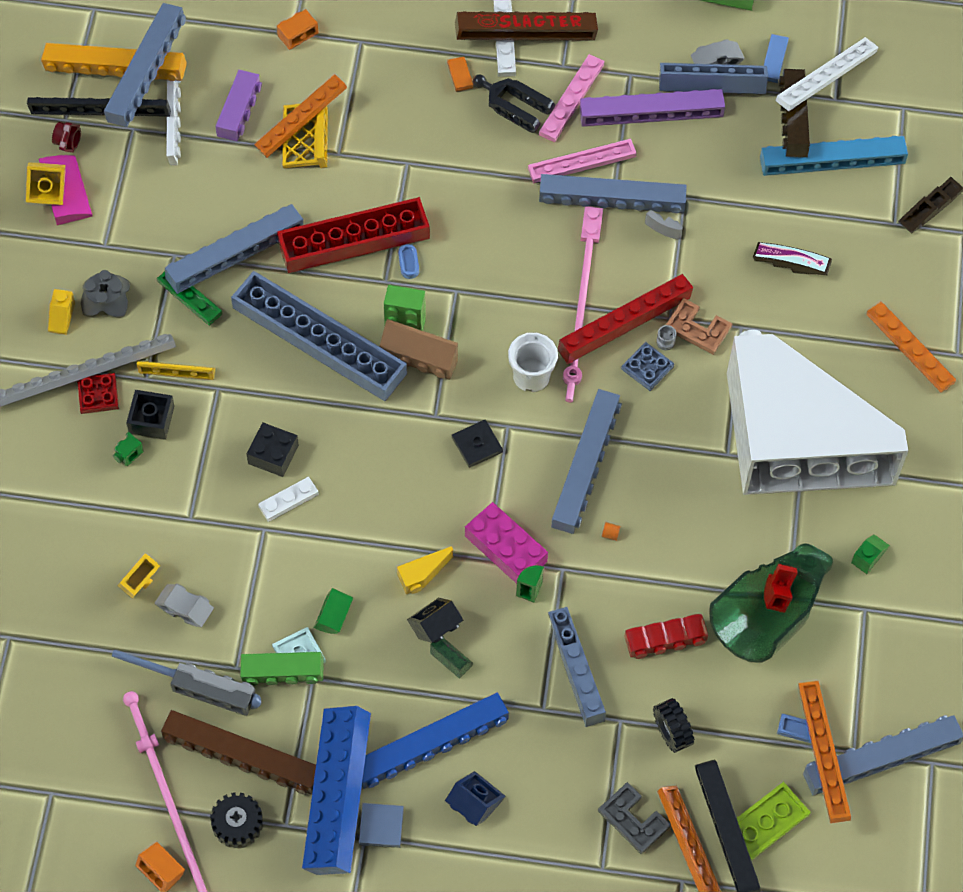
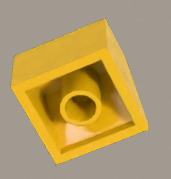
[26,162,65,205]

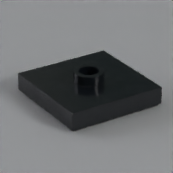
[452,419,503,468]

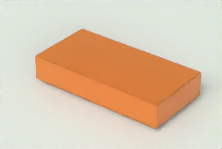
[447,56,473,92]

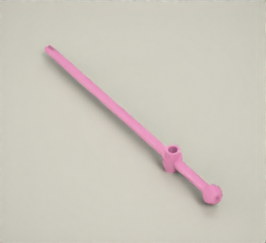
[123,691,207,892]

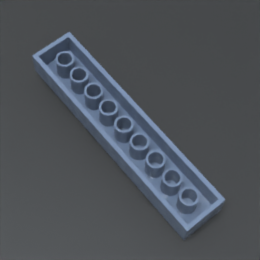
[231,271,407,401]

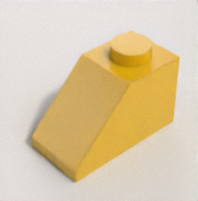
[48,289,75,335]

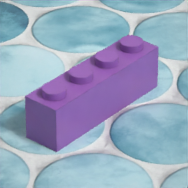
[216,70,262,141]

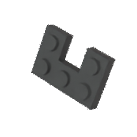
[598,782,671,854]

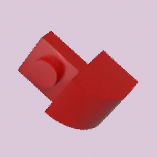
[764,564,798,613]

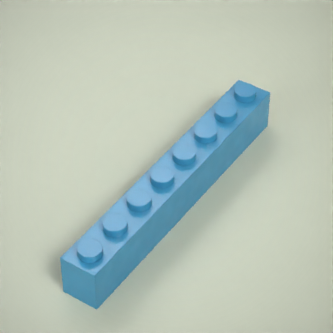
[760,136,908,176]

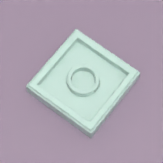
[272,627,326,663]

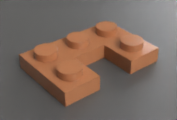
[666,298,732,355]

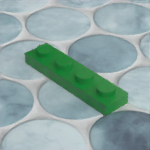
[157,271,223,326]

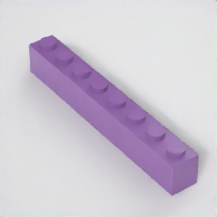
[580,89,725,127]

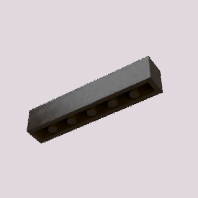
[779,69,810,158]

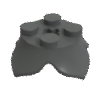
[80,270,130,317]

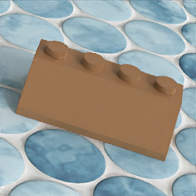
[379,319,458,380]

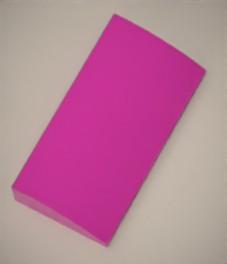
[39,155,92,225]

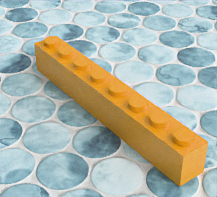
[41,43,187,81]

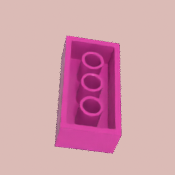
[465,502,548,584]

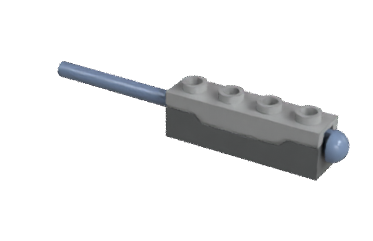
[112,649,262,716]

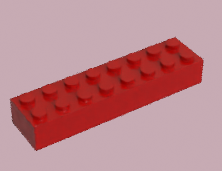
[277,197,430,273]

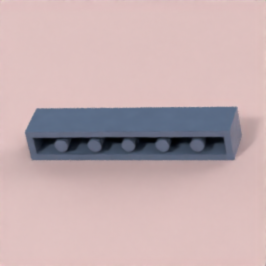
[659,63,768,94]

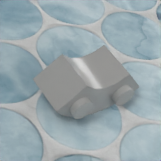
[691,39,745,65]
[154,584,214,627]

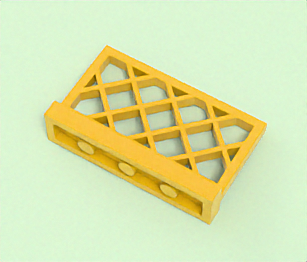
[282,104,328,168]

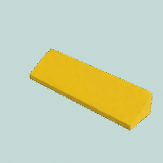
[137,361,215,380]

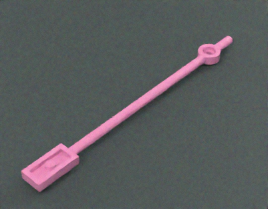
[563,206,603,403]

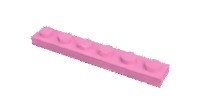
[539,54,605,142]
[528,139,637,184]

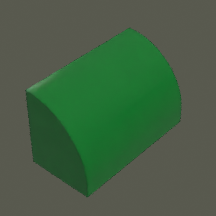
[516,565,544,603]
[313,588,353,634]

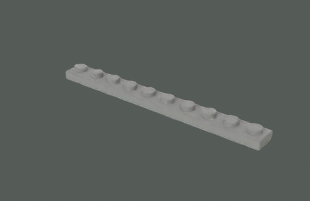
[0,334,176,407]

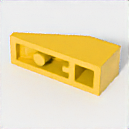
[397,546,453,595]

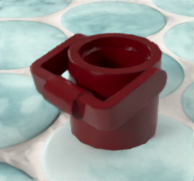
[52,122,81,153]

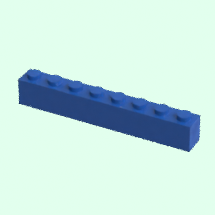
[362,692,509,789]

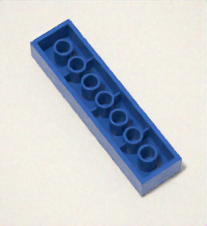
[302,706,371,875]

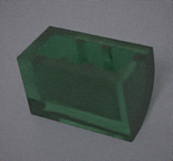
[430,638,473,679]

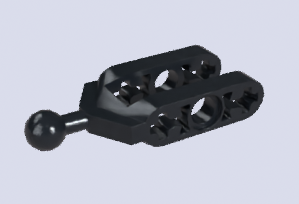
[473,74,555,133]

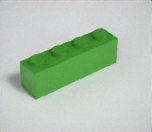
[240,652,324,686]

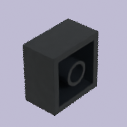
[126,390,175,439]
[246,422,299,477]
[407,597,464,643]

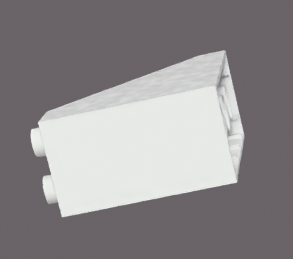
[727,330,908,495]

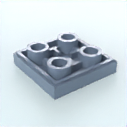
[621,342,674,391]
[359,803,404,848]

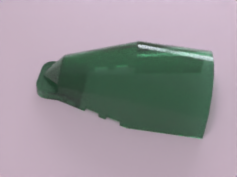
[709,543,833,663]

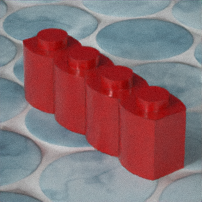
[624,614,708,659]

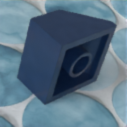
[445,771,506,826]

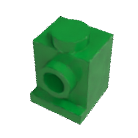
[113,431,144,466]

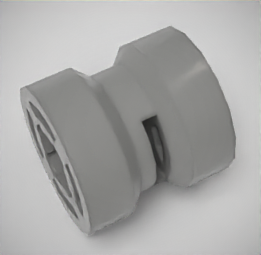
[656,325,677,350]

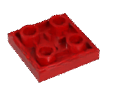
[77,373,119,414]

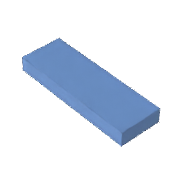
[764,34,789,83]

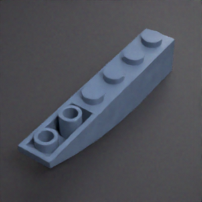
[548,607,606,727]

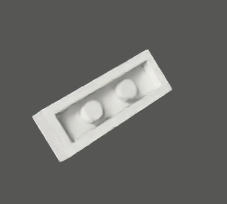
[258,477,319,522]

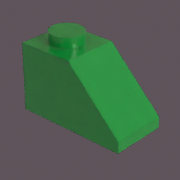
[851,534,890,574]

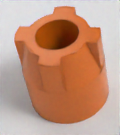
[602,522,620,541]

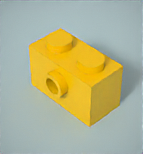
[117,553,160,598]

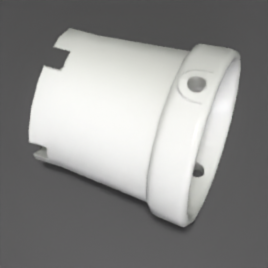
[508,333,558,392]

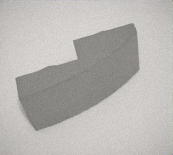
[645,210,682,240]

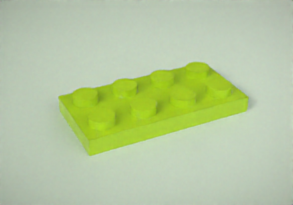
[737,781,811,861]

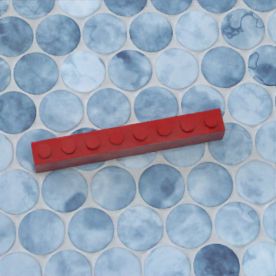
[557,274,693,364]

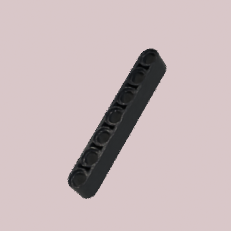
[695,759,761,892]

